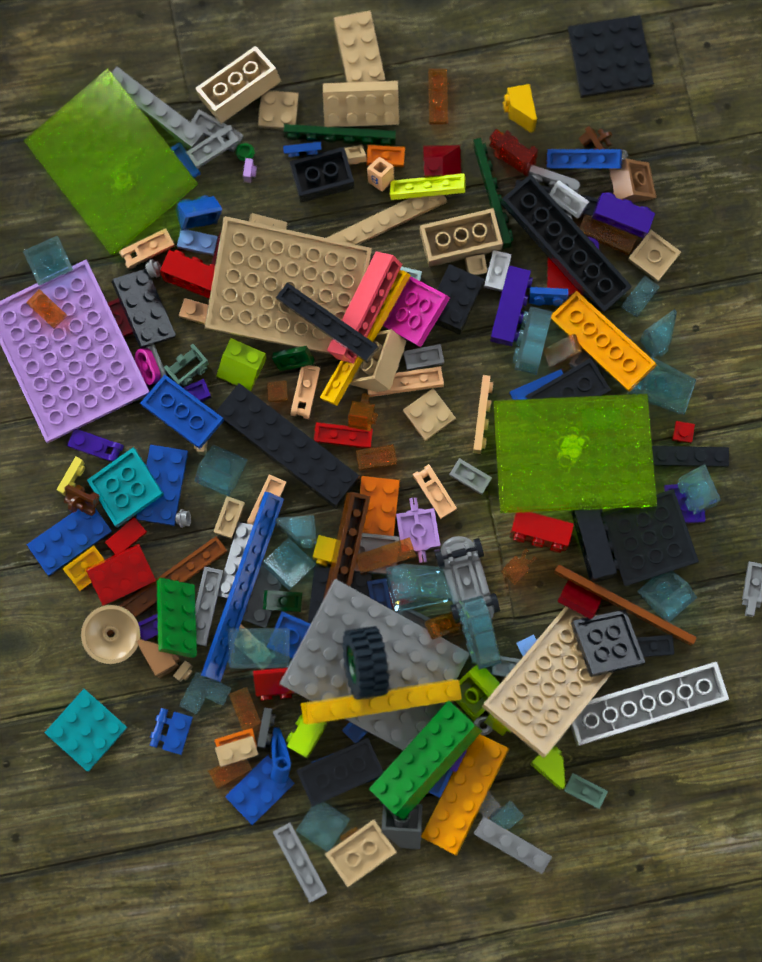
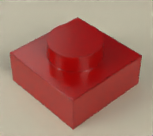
[672,421,695,444]

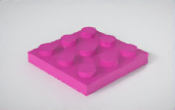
[383,276,450,347]

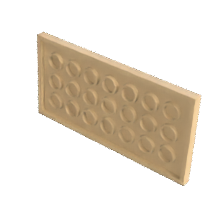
[482,606,613,758]

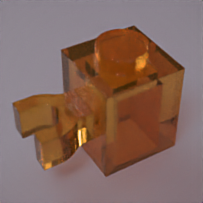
[348,393,378,431]
[501,548,537,585]

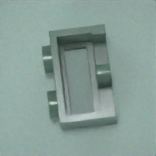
[164,344,209,387]

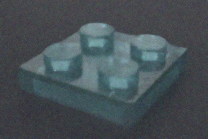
[262,538,316,591]
[296,802,350,852]

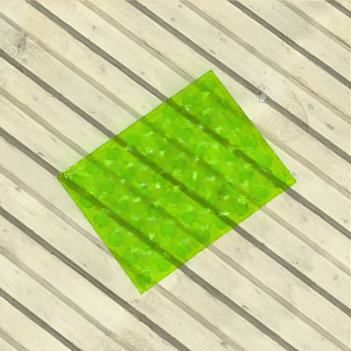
[24,68,198,255]
[493,394,657,513]

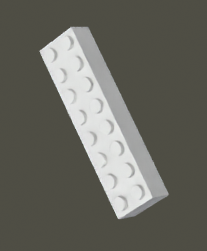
[570,662,729,746]

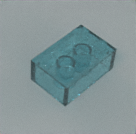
[512,306,552,375]
[458,595,502,669]
[228,628,290,668]

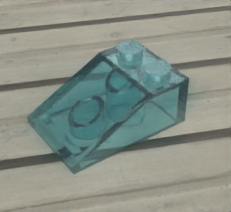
[628,357,696,415]
[386,564,452,612]

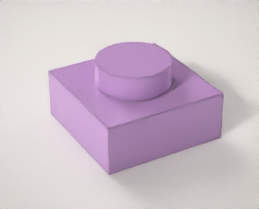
[243,158,257,183]

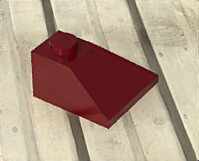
[423,145,461,177]

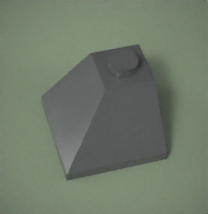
[381,803,423,849]

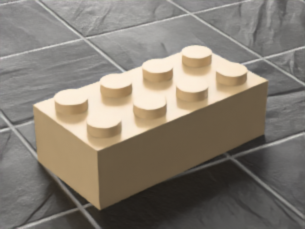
[334,11,385,83]
[195,46,281,124]
[323,81,399,127]
[420,208,503,267]

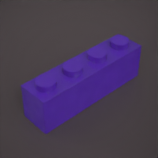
[490,266,533,347]

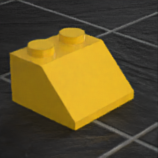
[503,84,537,132]

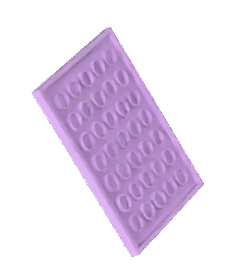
[0,260,150,443]

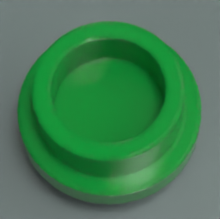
[236,143,255,162]

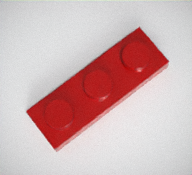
[314,422,373,449]

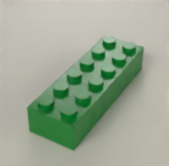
[369,700,483,820]

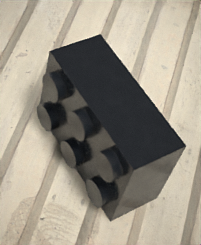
[290,147,354,203]
[435,264,484,335]

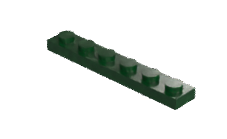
[283,124,396,146]
[473,137,513,249]

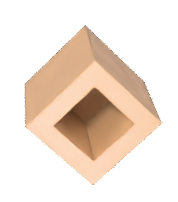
[367,157,394,191]

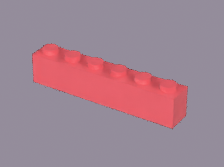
[327,251,402,364]

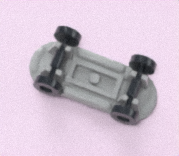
[434,536,500,629]

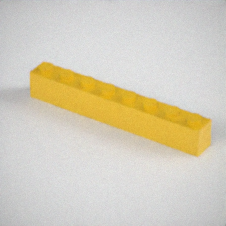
[301,679,462,724]

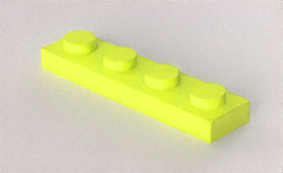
[390,174,466,200]

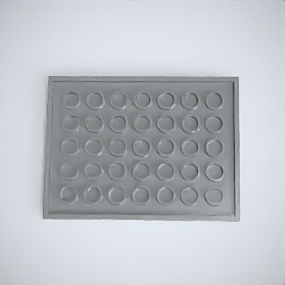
[280,579,470,751]

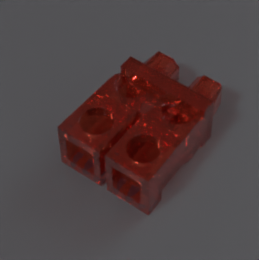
[489,129,538,176]

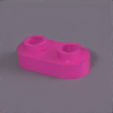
[135,348,161,385]

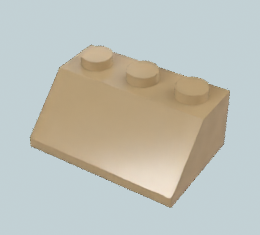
[350,329,407,392]

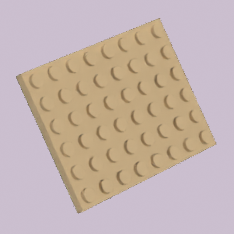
[204,216,372,355]

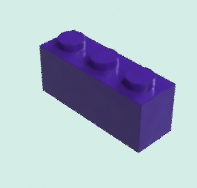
[592,193,655,238]

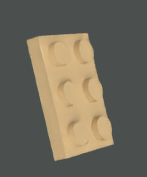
[325,820,396,887]

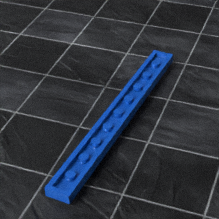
[201,492,284,682]

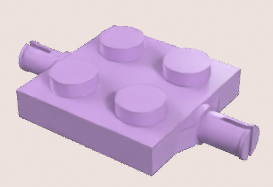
[396,498,440,563]

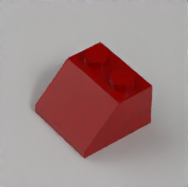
[253,668,296,700]

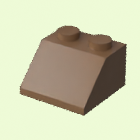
[609,159,656,203]
[136,639,180,679]

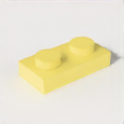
[57,456,85,496]

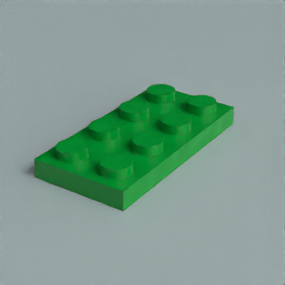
[157,577,197,658]

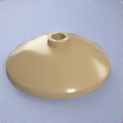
[81,605,140,664]

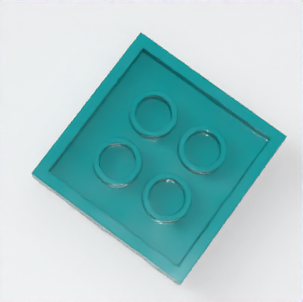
[87,447,164,527]
[44,689,128,772]

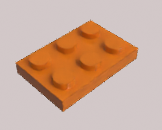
[360,476,400,536]

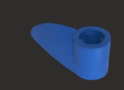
[271,728,291,783]

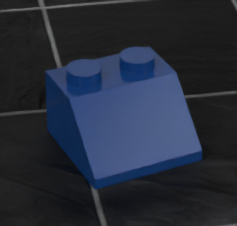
[175,195,222,230]

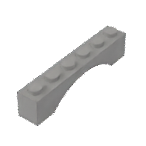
[105,67,205,150]

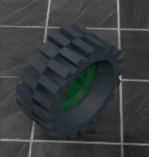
[342,626,389,700]

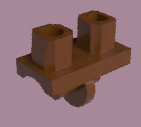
[579,126,612,149]
[64,484,100,516]

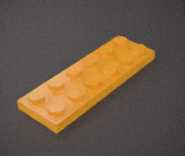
[550,291,657,392]
[421,734,509,855]

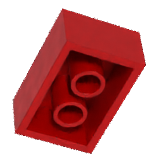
[160,250,215,299]
[509,508,574,553]
[86,544,156,606]

